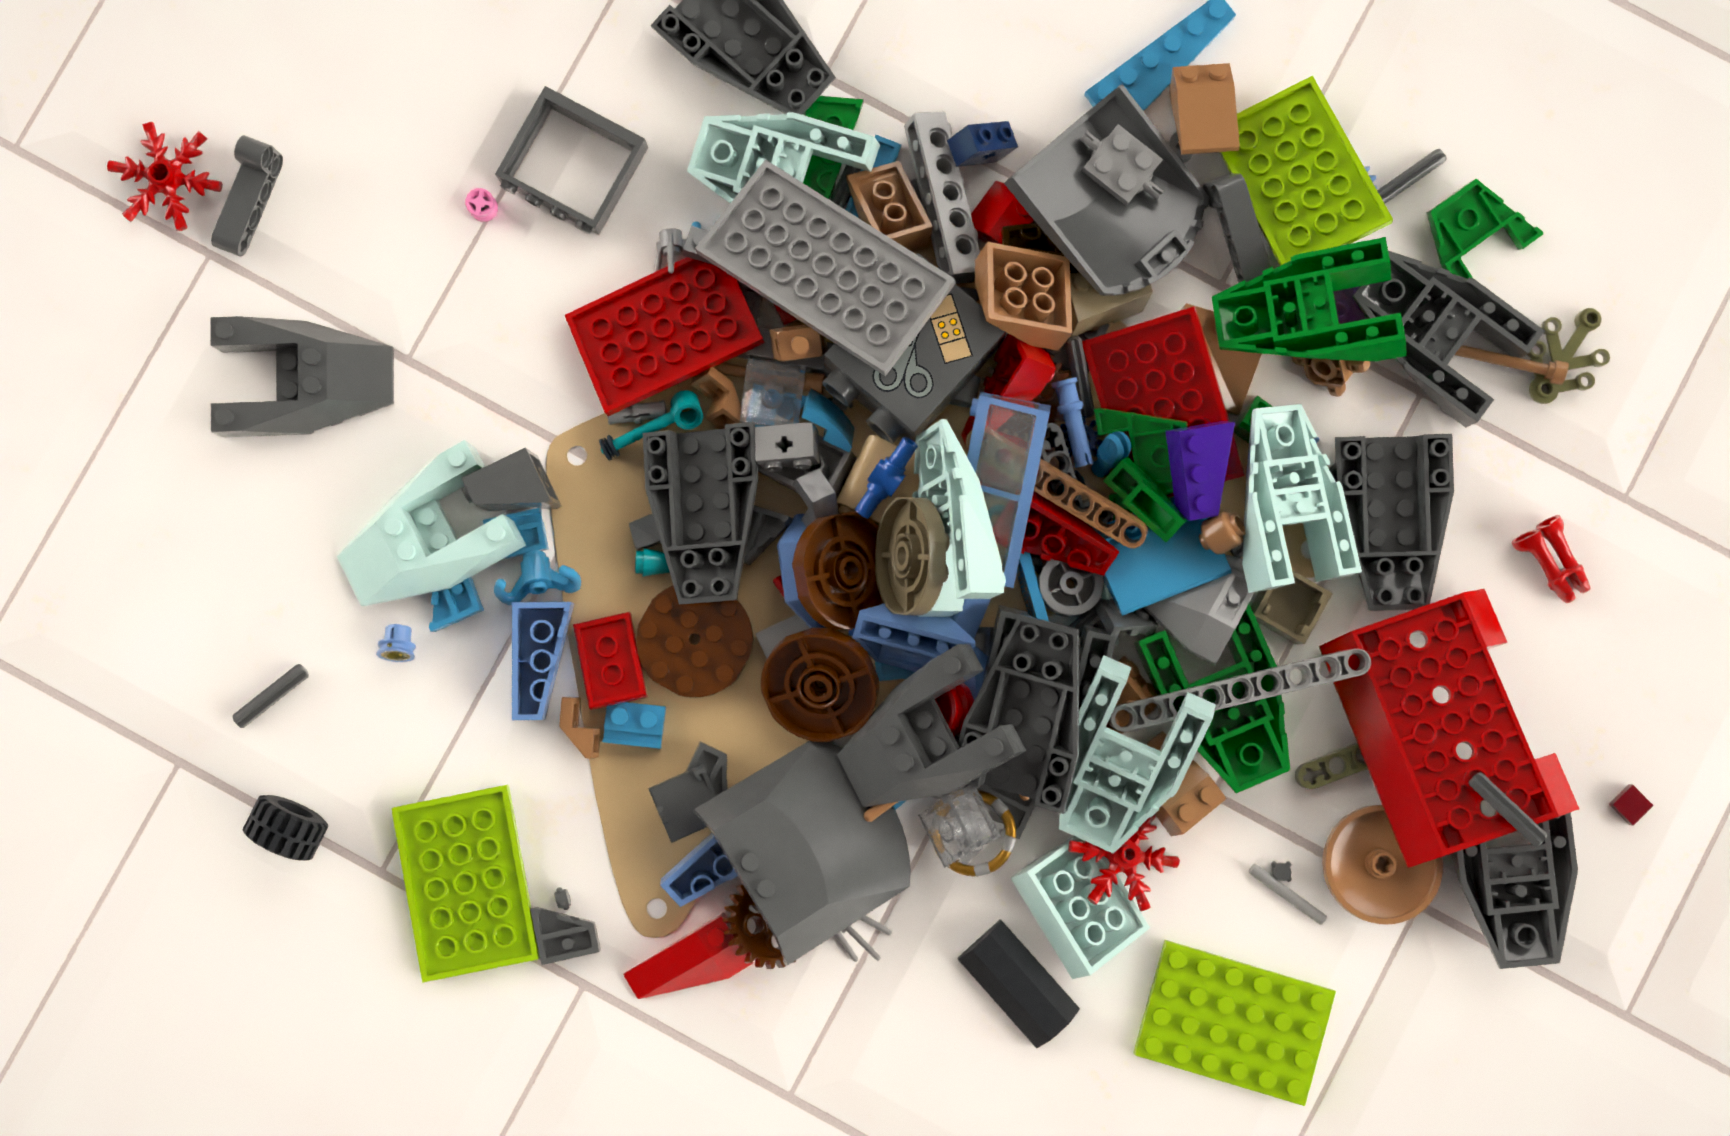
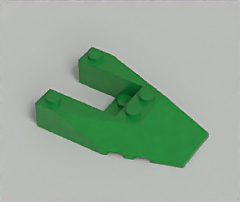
[1212,237,1406,362]
[1133,604,1290,794]

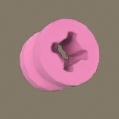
[465,188,498,222]

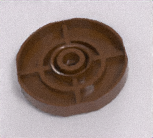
[792,512,884,631]
[636,585,754,698]
[761,628,880,742]

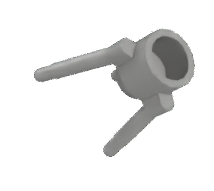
[654,228,687,274]
[835,915,892,962]

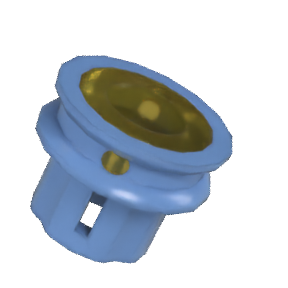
[376,624,416,662]

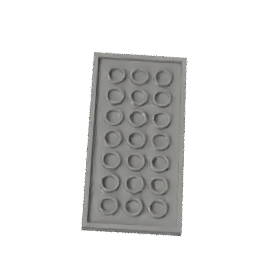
[695,160,956,376]

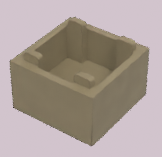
[1251,570,1333,644]

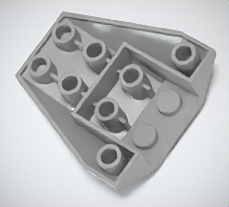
[1143,555,1254,666]

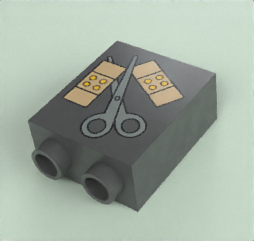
[822,253,1006,444]

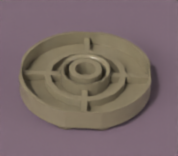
[875,497,950,615]

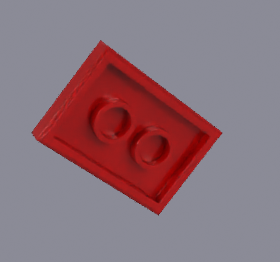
[573,612,648,710]

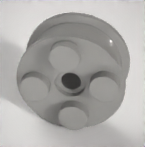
[1037,559,1104,617]

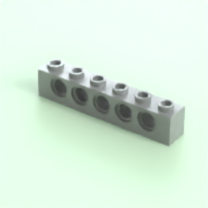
[904,111,980,284]

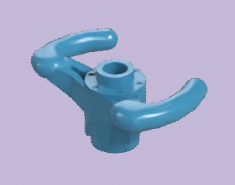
[493,550,582,605]

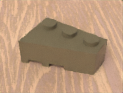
[1070,272,1153,337]

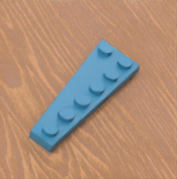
[1084,0,1236,111]

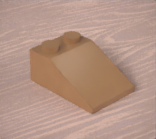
[1169,63,1240,155]
[846,161,933,252]
[1145,731,1227,837]

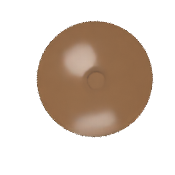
[1322,805,1443,925]

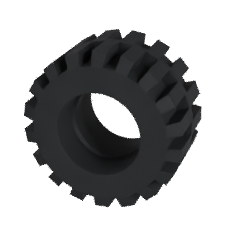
[242,795,329,861]

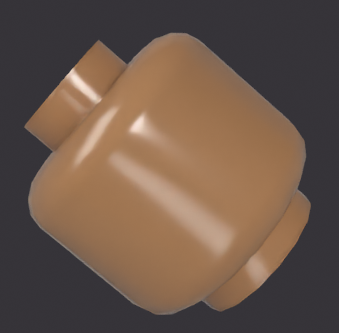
[1199,511,1246,555]

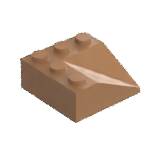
[975,242,1072,351]
[1181,303,1262,416]

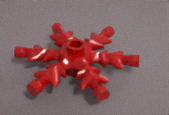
[107,122,223,231]
[1068,814,1180,911]

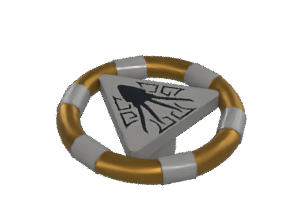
[931,790,1016,877]

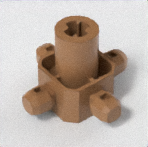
[1291,356,1370,397]

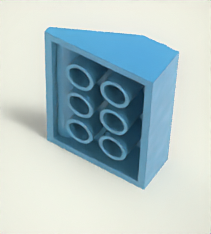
[1093,497,1232,616]

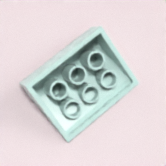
[1011,836,1150,979]

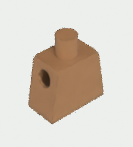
[769,324,828,361]

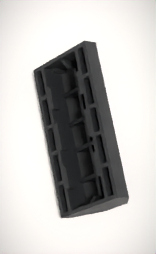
[957,919,1080,1049]

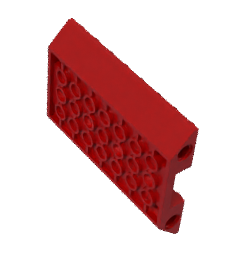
[1318,588,1580,868]

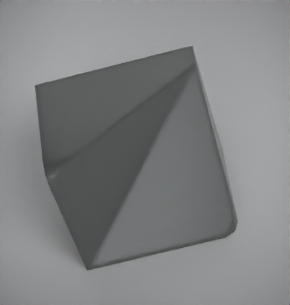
[629,514,661,551]

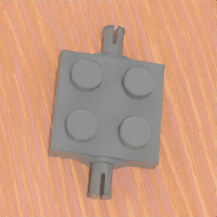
[1080,124,1164,206]

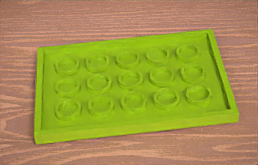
[1219,75,1393,265]
[391,784,540,983]
[1133,939,1336,1106]

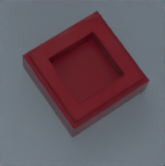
[1609,784,1654,826]

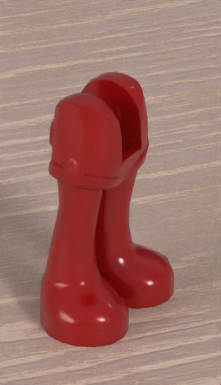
[1512,515,1591,604]

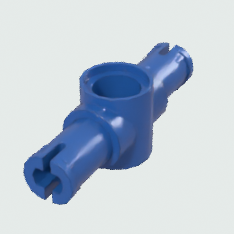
[855,437,918,519]

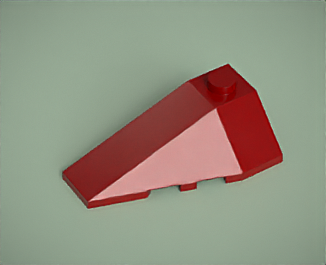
[961,333,1056,450]
[993,484,1120,576]
[623,912,754,999]

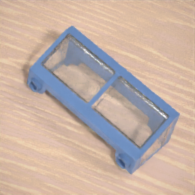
[967,392,1051,588]

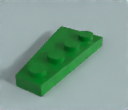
[803,96,864,200]

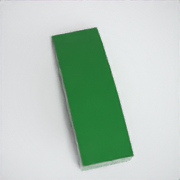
[1104,457,1187,542]

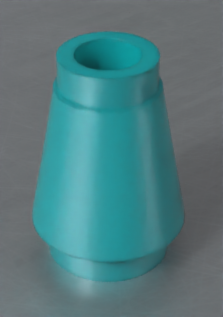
[635,548,670,577]

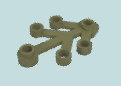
[1527,308,1610,404]

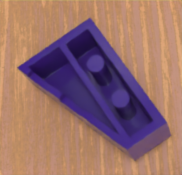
[1166,421,1235,521]

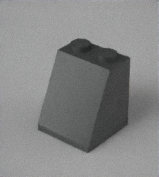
[462,447,562,511]

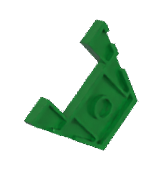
[1426,178,1544,279]
[1094,408,1188,520]

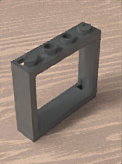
[495,86,648,235]

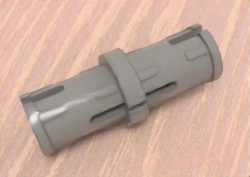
[607,400,667,425]

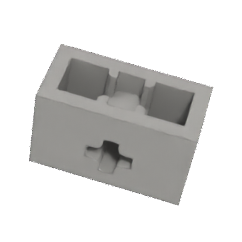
[755,422,820,472]

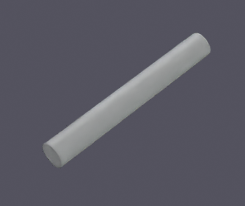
[1248,864,1327,925]

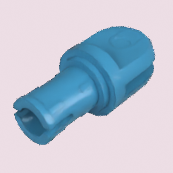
[1091,431,1131,478]

